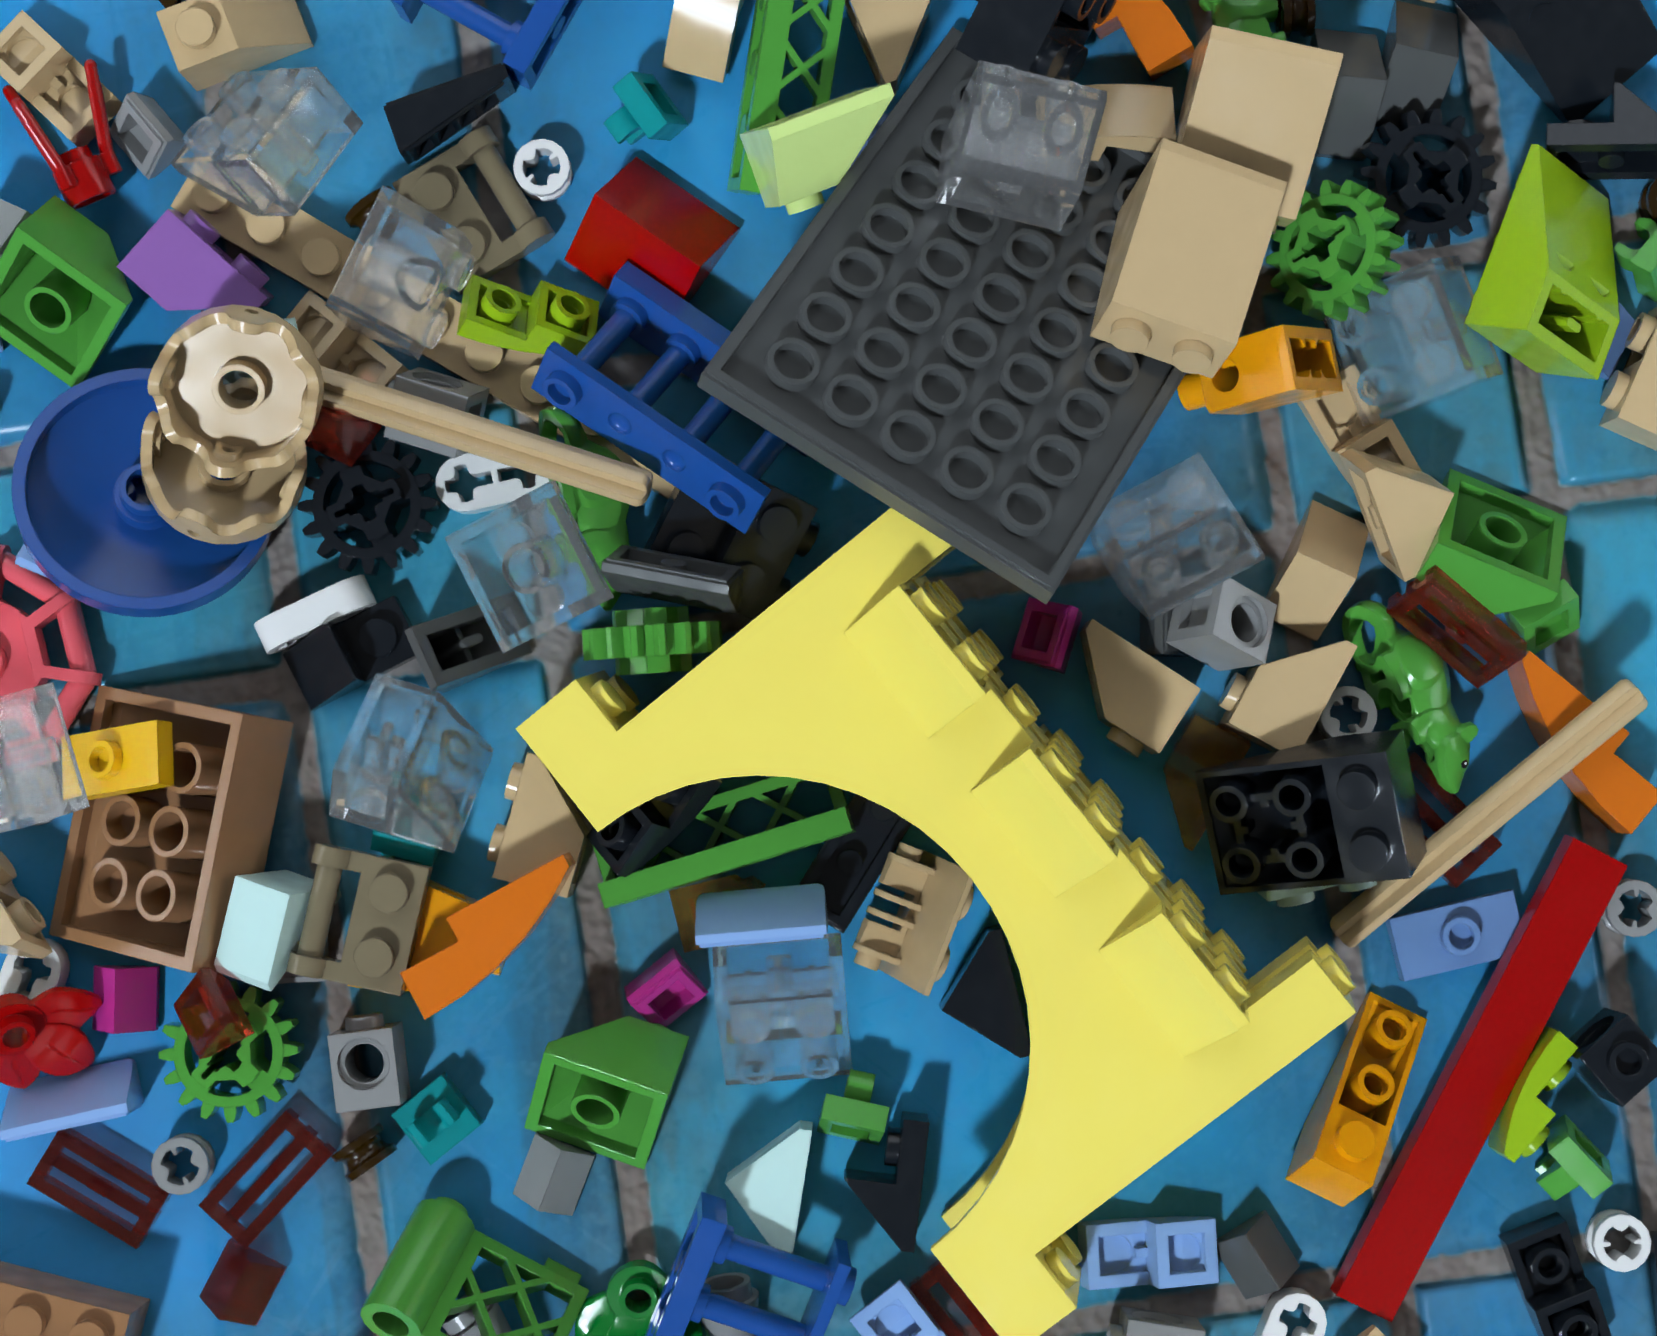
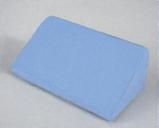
[695,883,828,948]
[0,1058,144,1142]

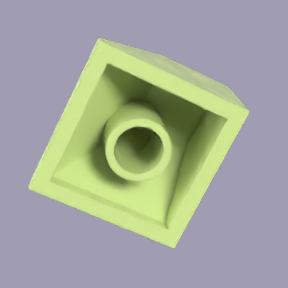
[739,83,895,215]

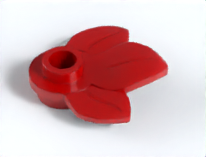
[0,987,103,1089]

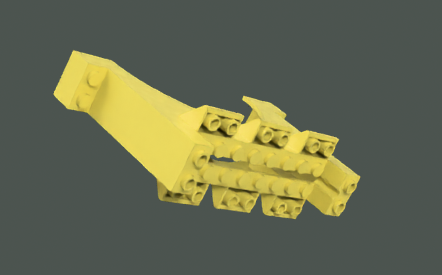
[515,508,1356,1336]

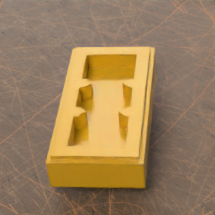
[59,719,174,802]

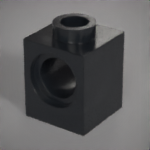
[1568,1007,1657,1107]

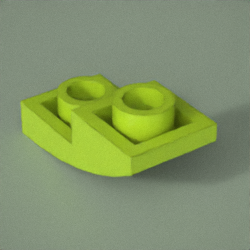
[457,274,600,355]
[1488,1026,1579,1163]

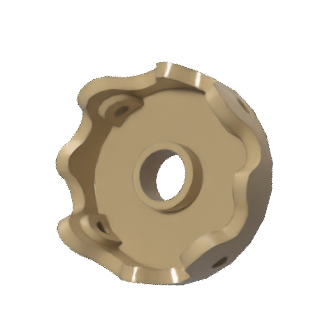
[147,304,324,479]
[140,377,307,544]

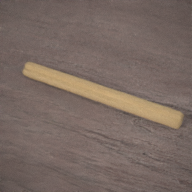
[320,365,653,507]
[1330,679,1648,948]

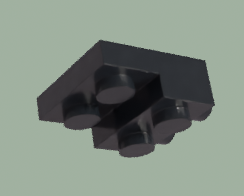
[644,479,820,620]

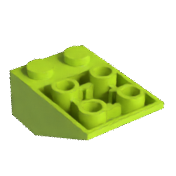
[1464,144,1620,380]

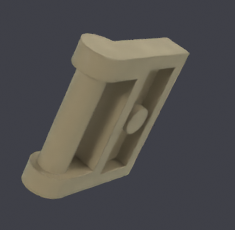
[392,125,555,295]
[286,842,433,996]

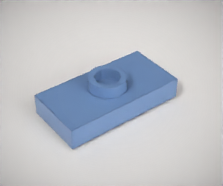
[1385,889,1520,981]

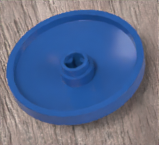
[12,368,272,617]

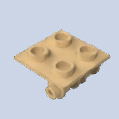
[852,842,974,997]

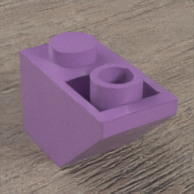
[116,209,274,311]

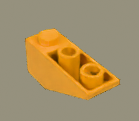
[1285,991,1427,1207]

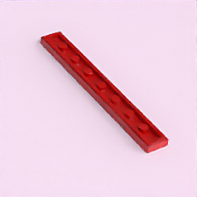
[1330,834,1628,1322]

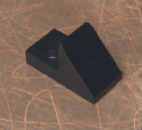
[1545,82,1657,180]
[283,595,416,711]
[844,1111,930,1253]

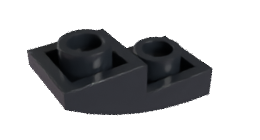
[586,779,723,877]
[1498,1212,1611,1336]

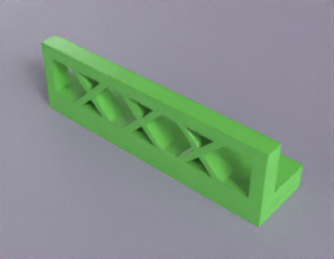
[727,0,845,195]
[593,777,856,909]

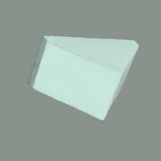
[214,870,342,992]
[725,1120,813,1254]

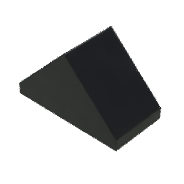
[939,925,1030,1058]

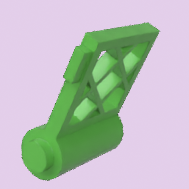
[360,1197,589,1336]

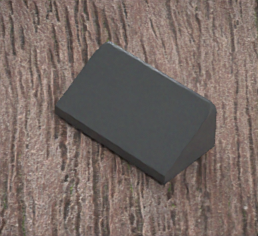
[601,545,745,614]

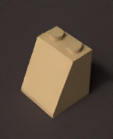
[1176,25,1343,234]
[1090,138,1287,379]

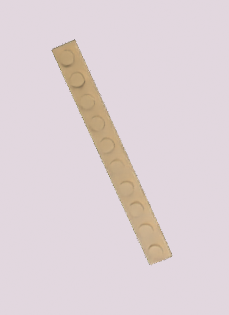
[171,152,737,499]

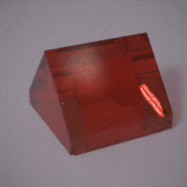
[305,406,382,467]
[174,967,255,1059]
[199,1238,287,1326]

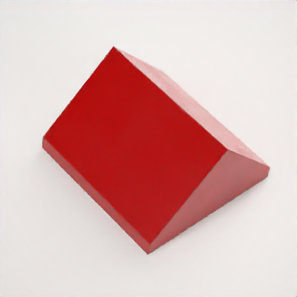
[564,157,740,303]

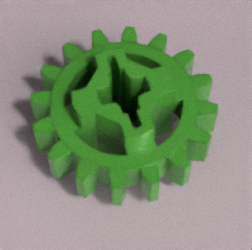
[1266,179,1404,322]
[581,606,723,676]
[158,980,304,1123]

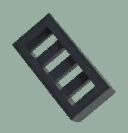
[383,63,516,164]

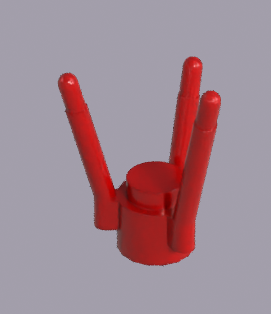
[3,59,123,210]

